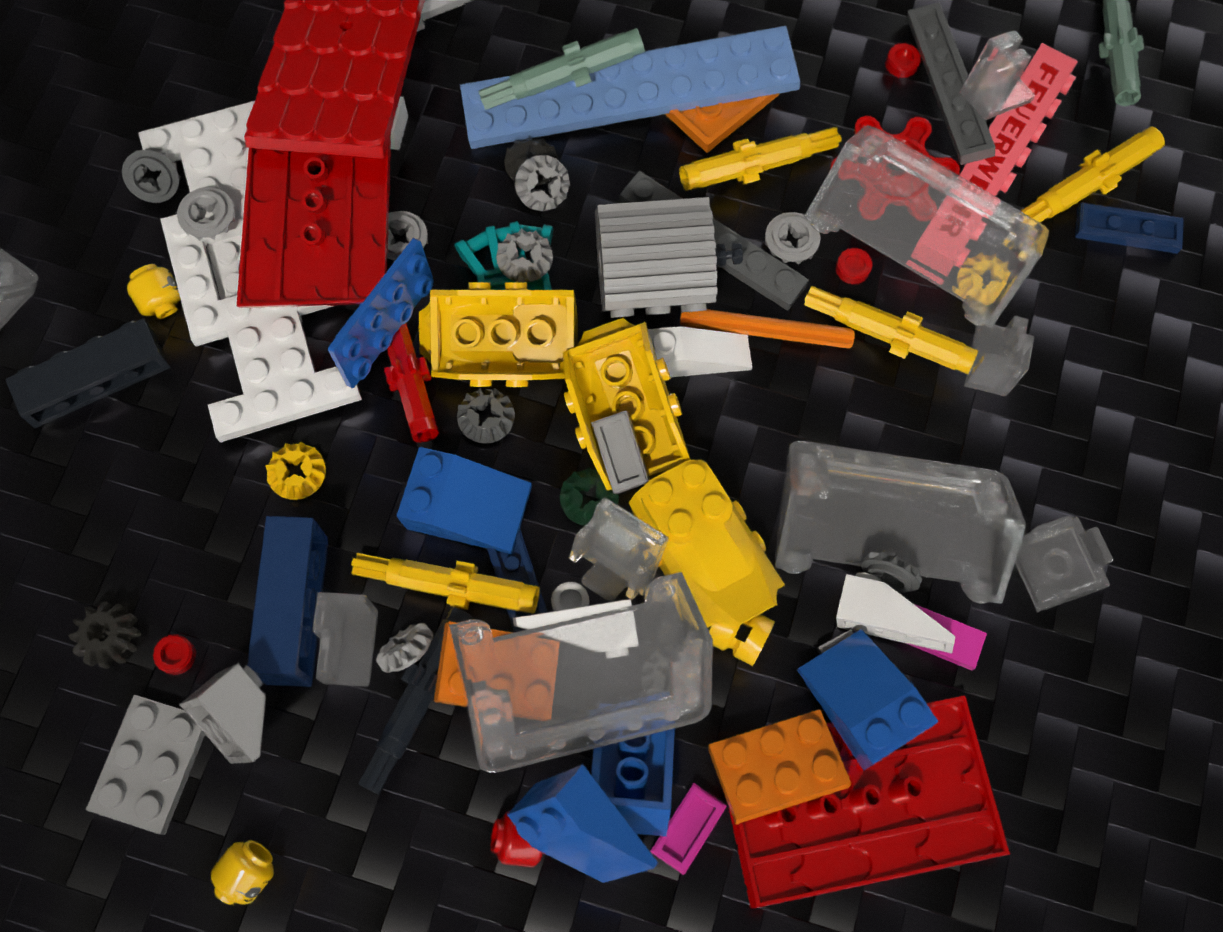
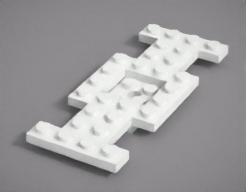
[138,101,362,442]

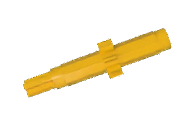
[679,127,841,191]
[1010,127,1165,234]
[804,286,979,374]
[351,553,540,614]

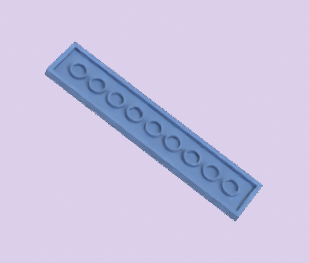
[460,26,800,149]

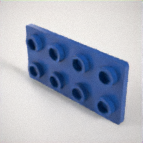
[328,238,434,388]

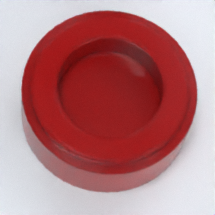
[886,43,921,78]
[836,248,872,284]
[153,634,196,675]

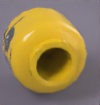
[127,264,181,319]
[211,840,274,905]

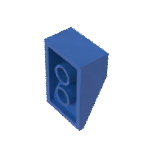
[397,447,532,554]
[797,629,939,771]
[591,702,676,837]
[507,765,658,883]

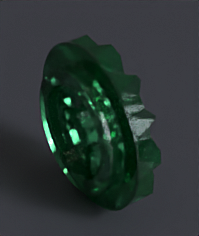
[560,467,619,526]

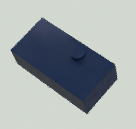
[247,516,328,687]

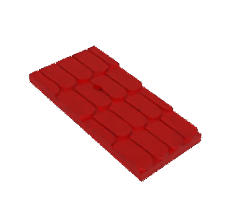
[244,0,425,159]
[236,134,391,308]
[727,696,1010,908]

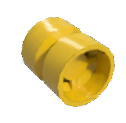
[704,614,775,666]

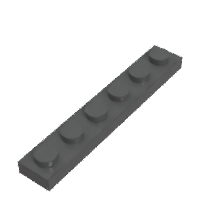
[907,2,996,165]
[619,171,809,311]

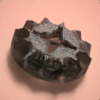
[504,135,558,186]

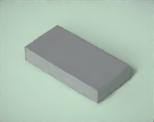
[591,410,650,494]

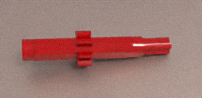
[384,323,439,442]

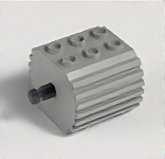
[595,197,743,318]

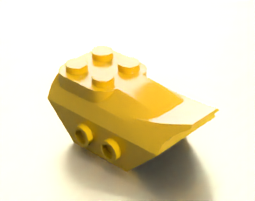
[419,282,578,387]
[563,318,691,490]
[629,459,785,629]

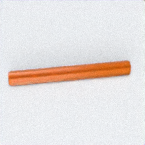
[680,309,855,348]

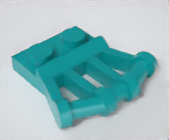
[455,221,553,290]

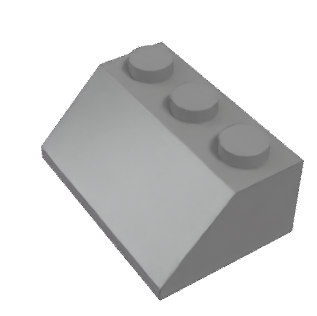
[179,664,265,764]

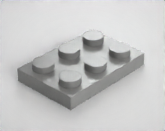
[86,695,205,835]

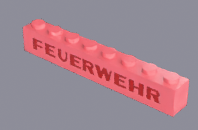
[910,43,1078,279]

